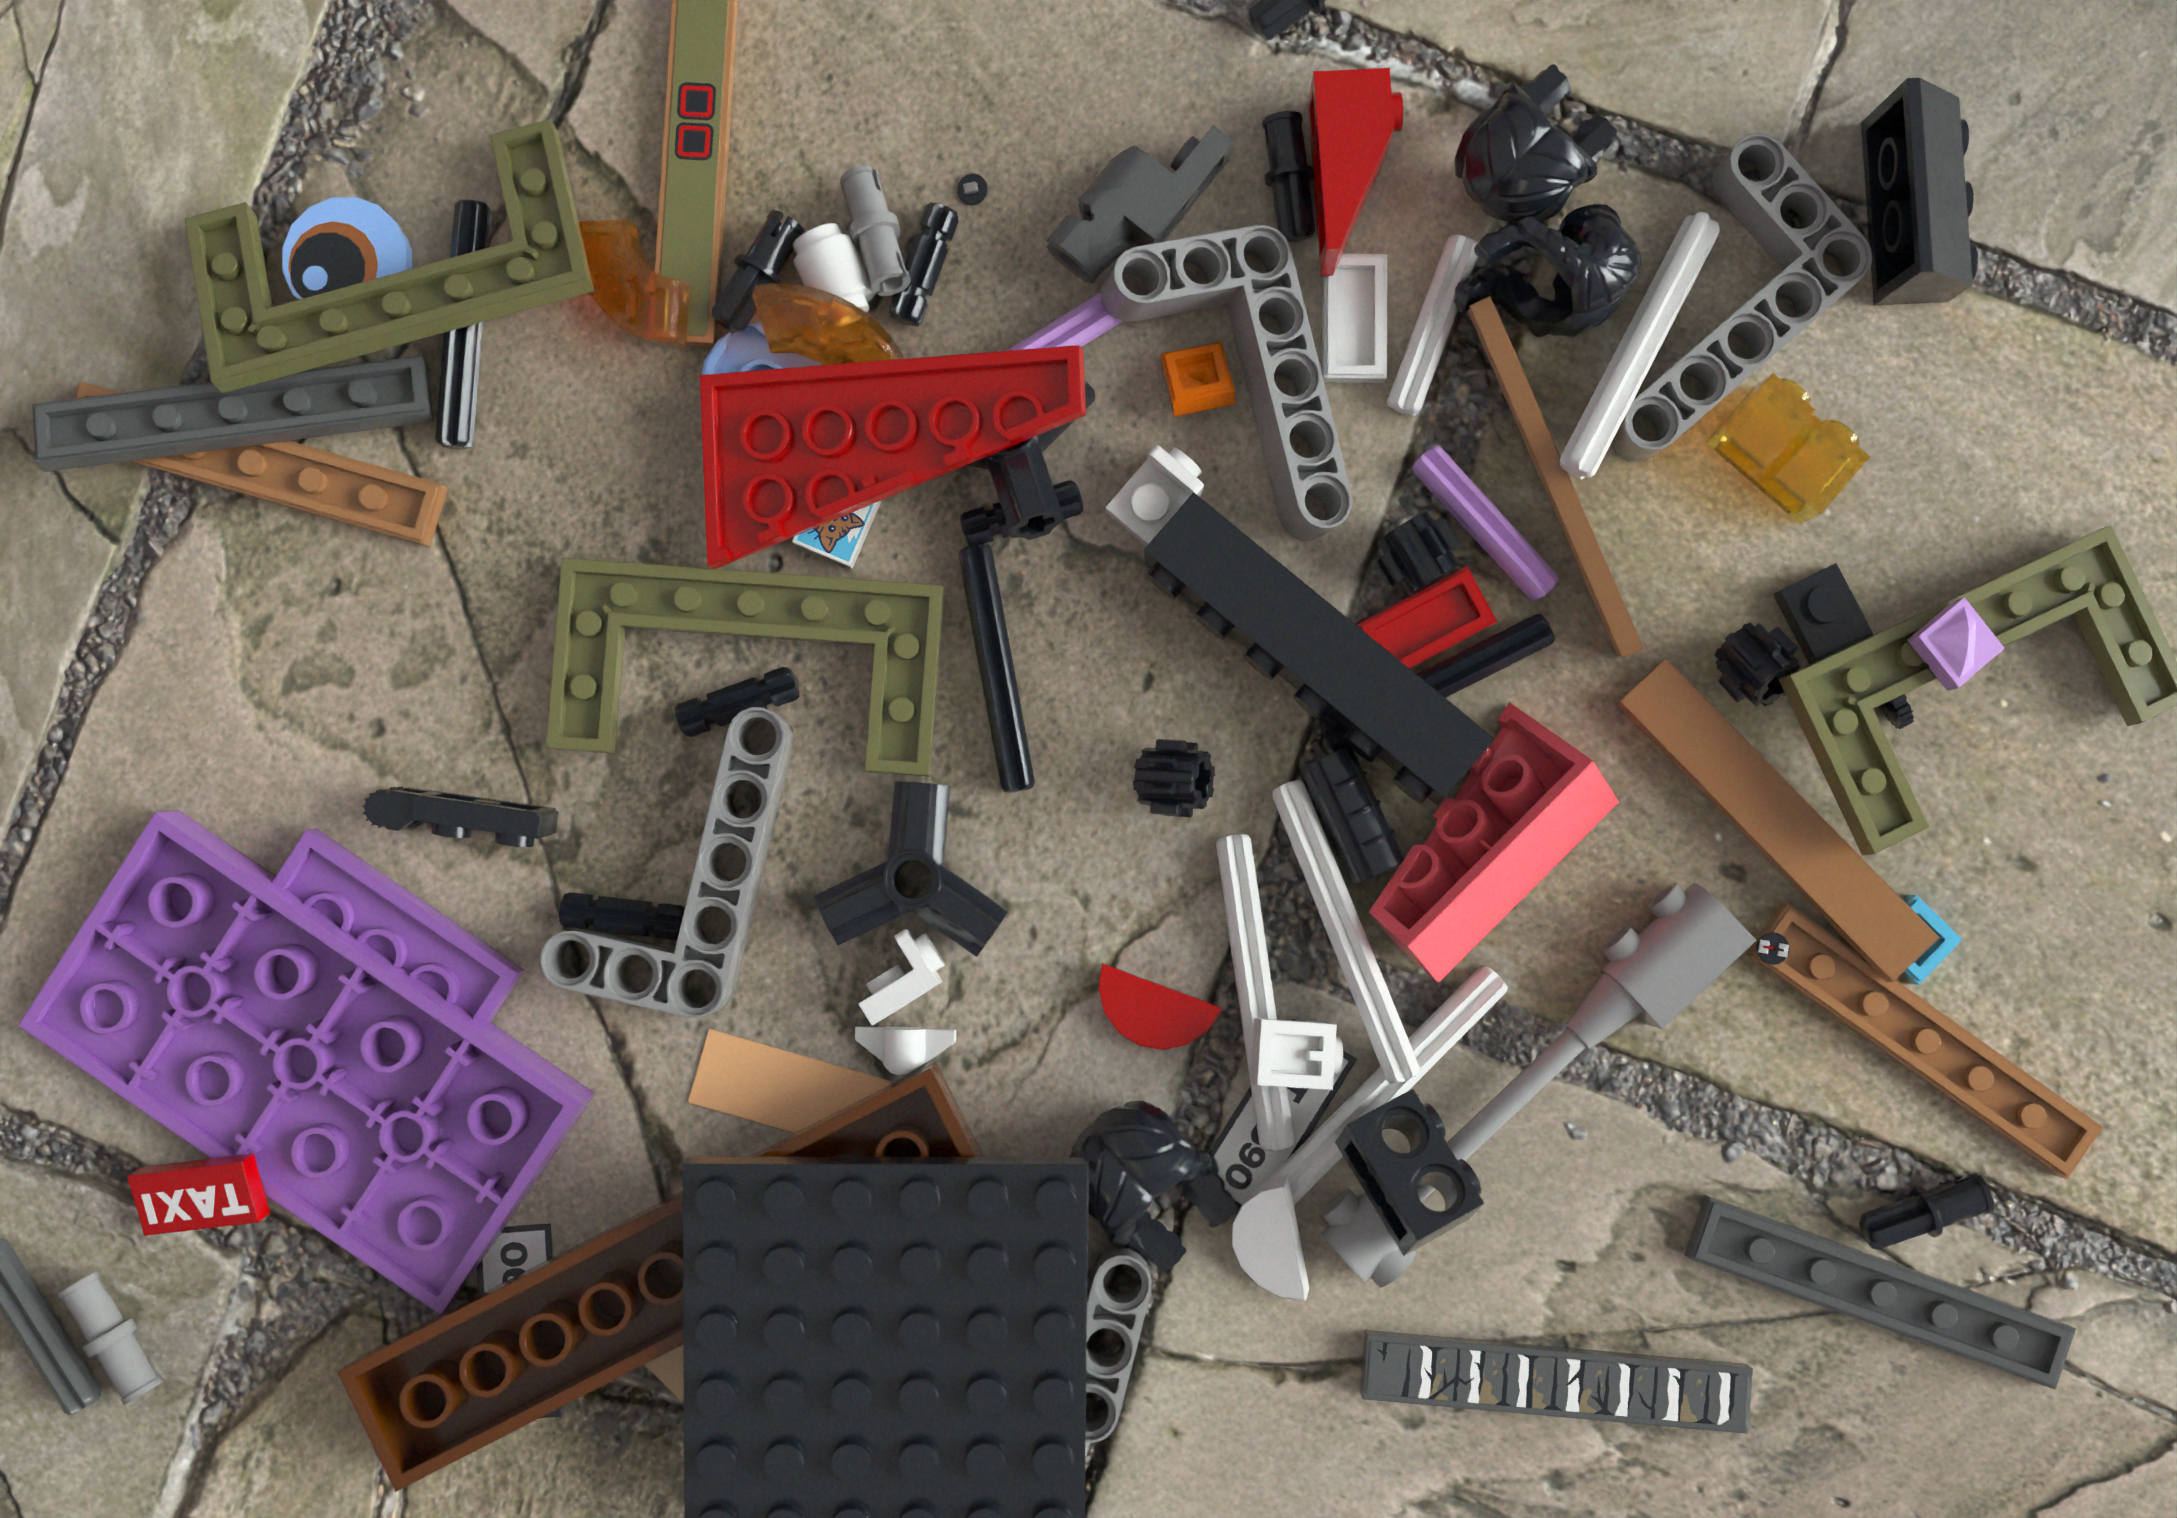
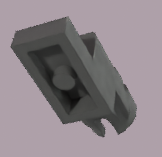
[1046,125,1233,283]

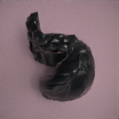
[1454,64,1617,226]
[1454,204,1642,338]
[1069,1100,1238,1272]

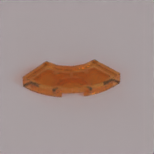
[579,219,690,348]
[752,284,905,365]

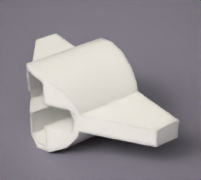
[855,1026,957,1075]

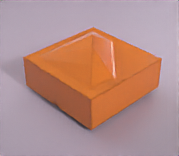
[1160,342,1236,417]

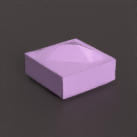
[1907,597,2005,691]

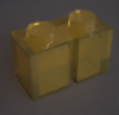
[1705,373,1870,524]

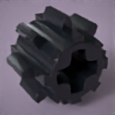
[1377,511,1460,595]
[1714,622,1801,707]
[1133,739,1215,818]

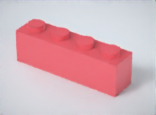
[1369,702,1619,983]

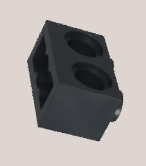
[1335,1089,1485,1256]

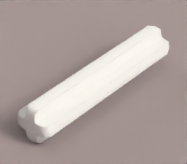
[1387,234,1478,416]

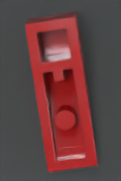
[1307,68,1403,276]

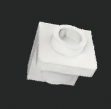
[1105,444,1204,546]
[859,928,945,1026]
[1250,1018,1343,1090]

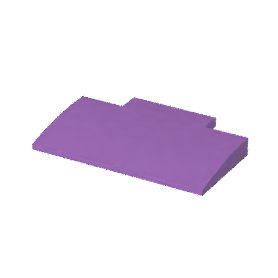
[18,810,595,1315]

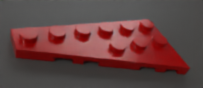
[700,345,1086,569]

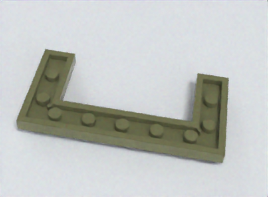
[185,118,594,394]
[1779,525,2177,856]
[546,558,945,777]

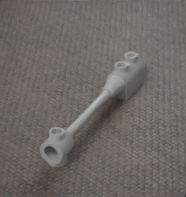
[1321,882,1757,1288]

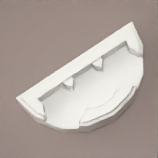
[1232,1175,1309,1301]

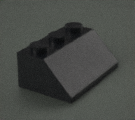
[1861,78,1978,306]

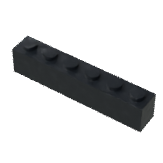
[1144,492,1495,806]

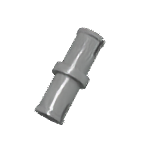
[840,166,911,296]
[57,1271,163,1405]

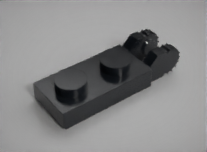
[1774,563,1914,730]
[362,786,559,847]

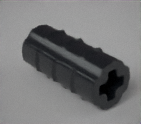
[1299,746,1404,884]

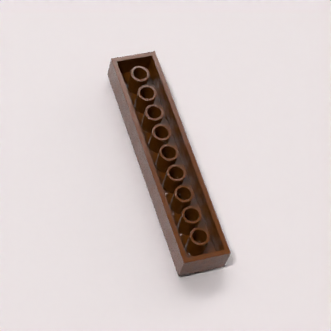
[337,1061,984,1492]

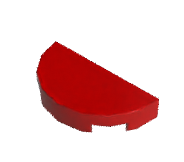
[1098,963,1222,1050]

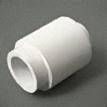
[793,223,876,324]

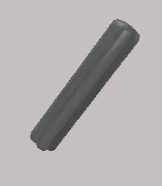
[0,1239,101,1416]

